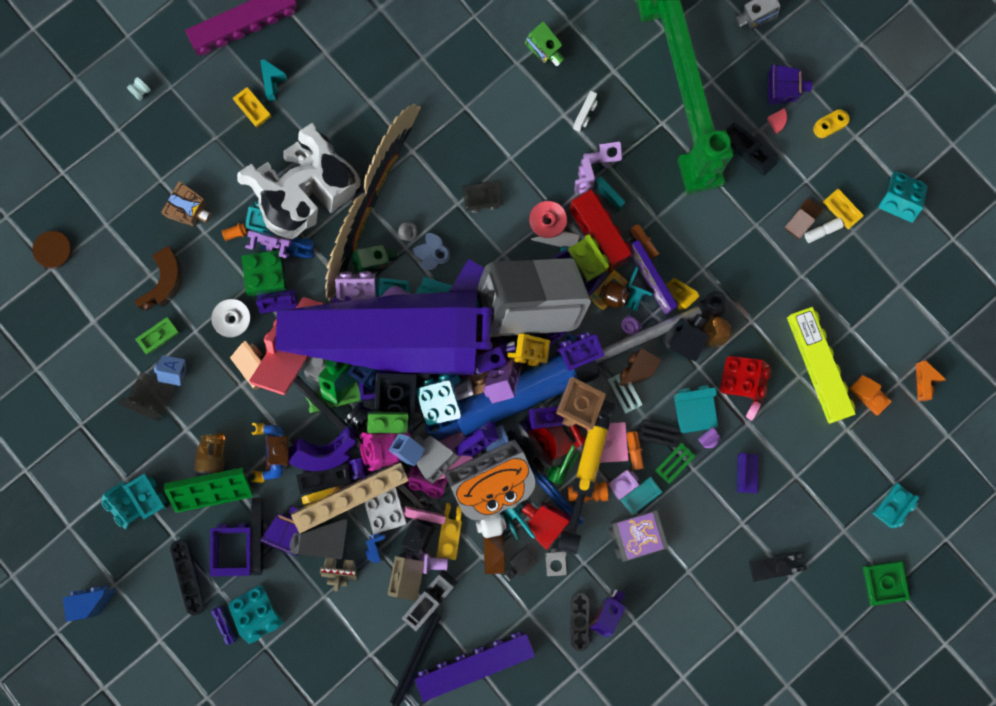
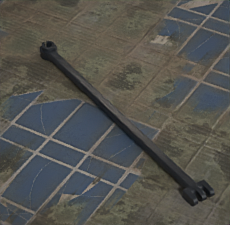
[293,375,433,511]

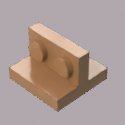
[556,377,606,430]

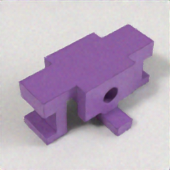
[245,230,292,258]

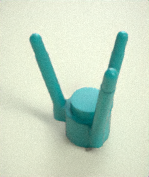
[503,502,536,540]

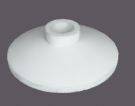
[211,299,250,337]

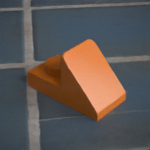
[916,361,946,401]
[849,375,892,416]

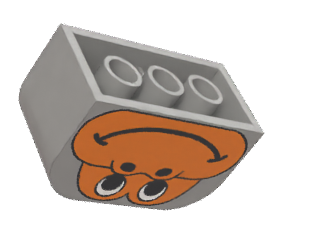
[444,439,535,520]

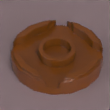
[32,231,72,269]

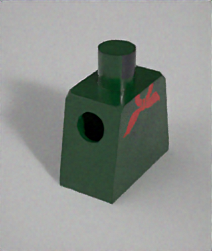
[352,245,398,274]

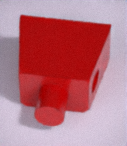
[521,502,571,550]

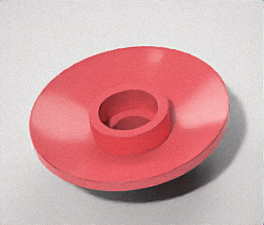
[529,201,567,238]

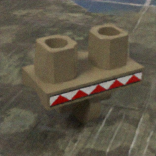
[320,558,357,591]

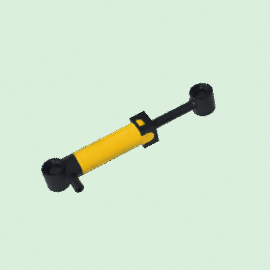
[557,400,615,555]

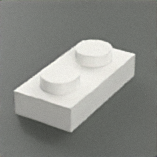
[573,91,598,132]

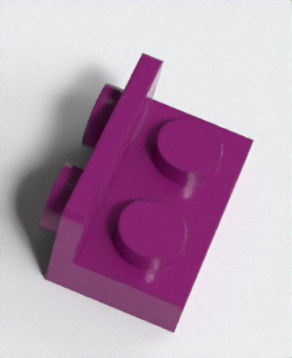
[405,464,448,499]

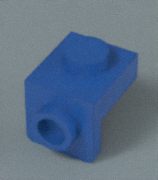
[365,532,387,564]

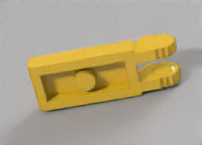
[437,503,462,560]

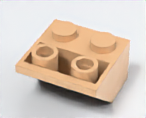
[230,341,263,390]

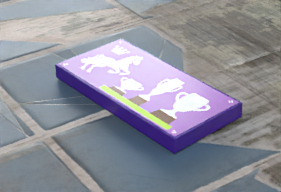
[631,240,677,316]

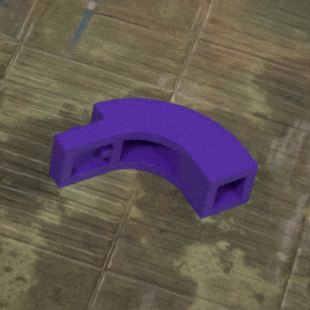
[288,426,356,471]

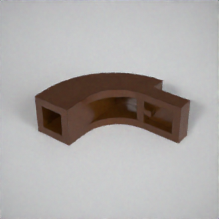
[134,246,182,311]

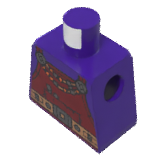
[475,336,517,374]
[589,590,626,638]

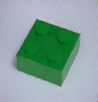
[241,250,287,297]

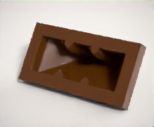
[484,534,504,574]

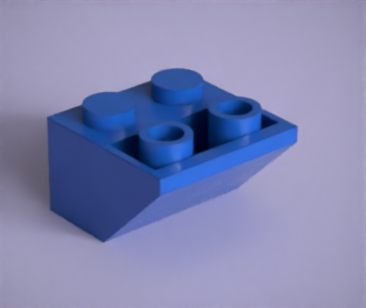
[63,586,115,622]

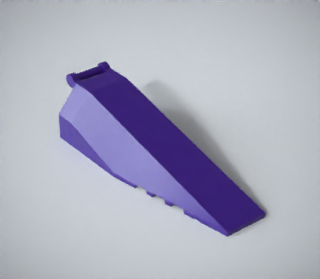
[275,292,493,375]

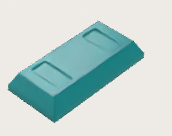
[620,477,663,516]

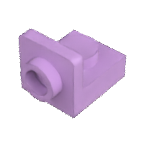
[607,470,639,500]

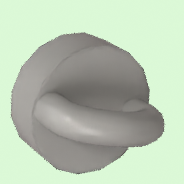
[397,222,417,241]

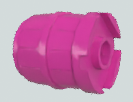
[360,431,411,471]

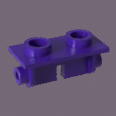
[256,290,297,314]

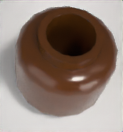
[600,281,630,309]

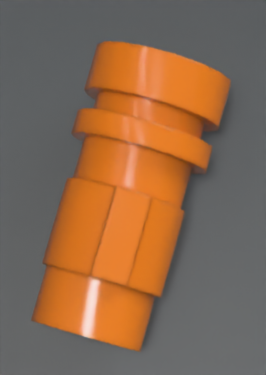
[568,482,608,502]

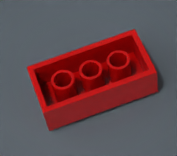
[569,189,632,273]

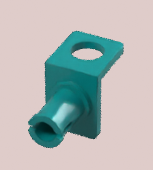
[626,266,653,311]

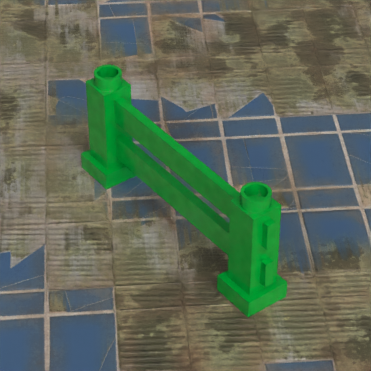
[636,0,733,195]

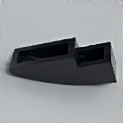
[726,122,777,176]
[401,570,458,631]

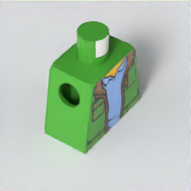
[524,21,565,66]

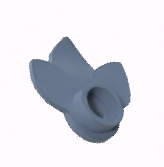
[413,233,450,270]

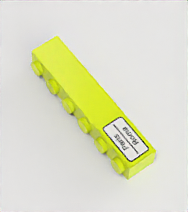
[787,307,856,424]

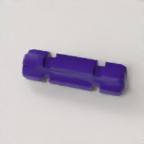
[211,606,236,645]

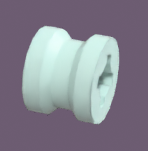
[127,77,151,101]

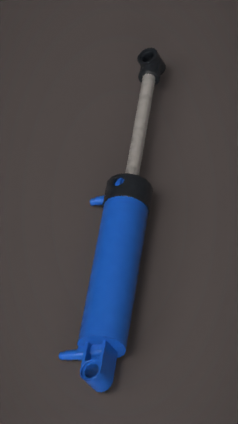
[425,291,726,441]

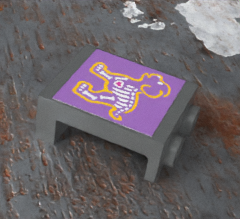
[608,510,669,562]

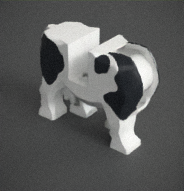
[238,123,361,240]

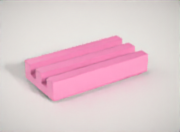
[404,506,446,524]

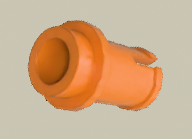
[222,223,248,242]

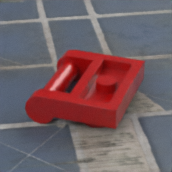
[546,424,586,459]

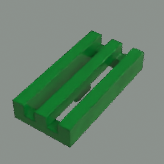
[655,443,696,484]

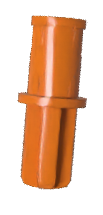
[630,224,660,260]
[626,431,645,470]

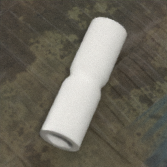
[804,217,843,243]

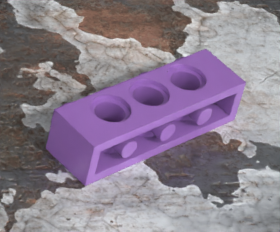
[484,357,523,404]

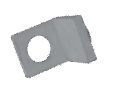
[545,548,567,576]

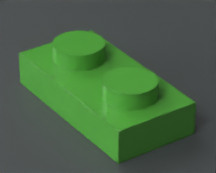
[135,317,179,355]
[367,412,408,433]

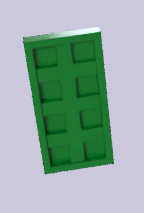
[164,468,253,513]

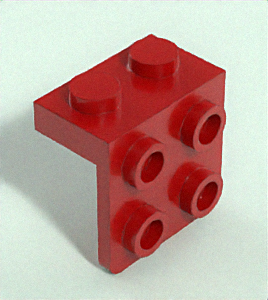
[720,356,771,403]

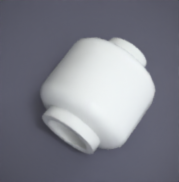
[476,514,506,538]

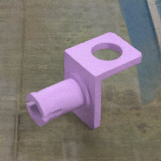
[583,142,622,169]
[406,553,448,574]

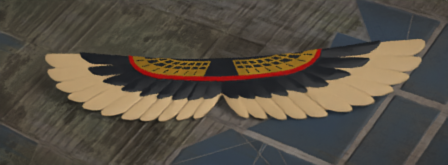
[325,104,421,302]

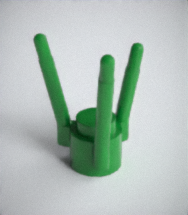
[546,445,579,484]

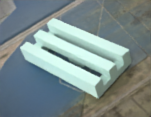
[607,373,643,414]

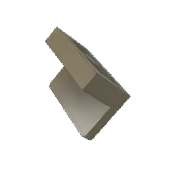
[387,556,424,601]

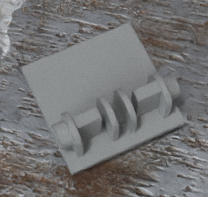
[364,487,407,534]

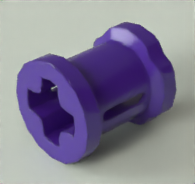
[349,458,370,480]

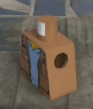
[161,182,212,226]

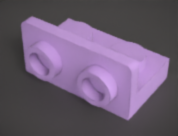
[574,158,595,195]
[335,271,376,301]

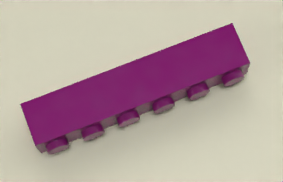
[185,0,299,56]

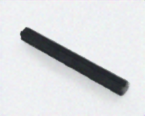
[390,613,441,706]

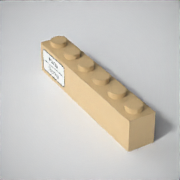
[291,462,409,533]

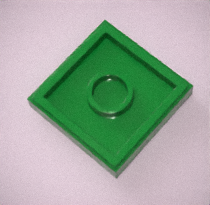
[863,561,910,606]

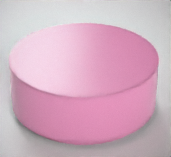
[746,401,761,420]

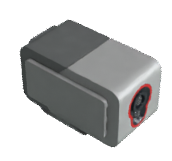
[476,259,591,337]

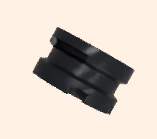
[344,401,373,432]

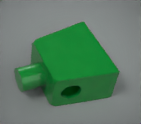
[318,360,357,405]

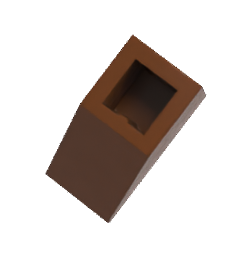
[619,348,661,386]

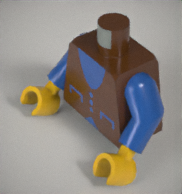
[251,423,288,483]

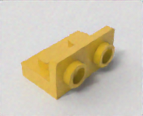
[507,334,550,366]

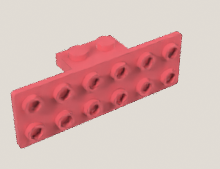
[249,297,324,395]

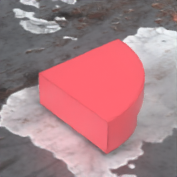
[767,109,787,134]

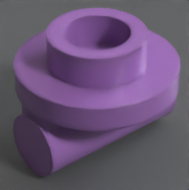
[621,314,642,335]
[698,427,720,448]

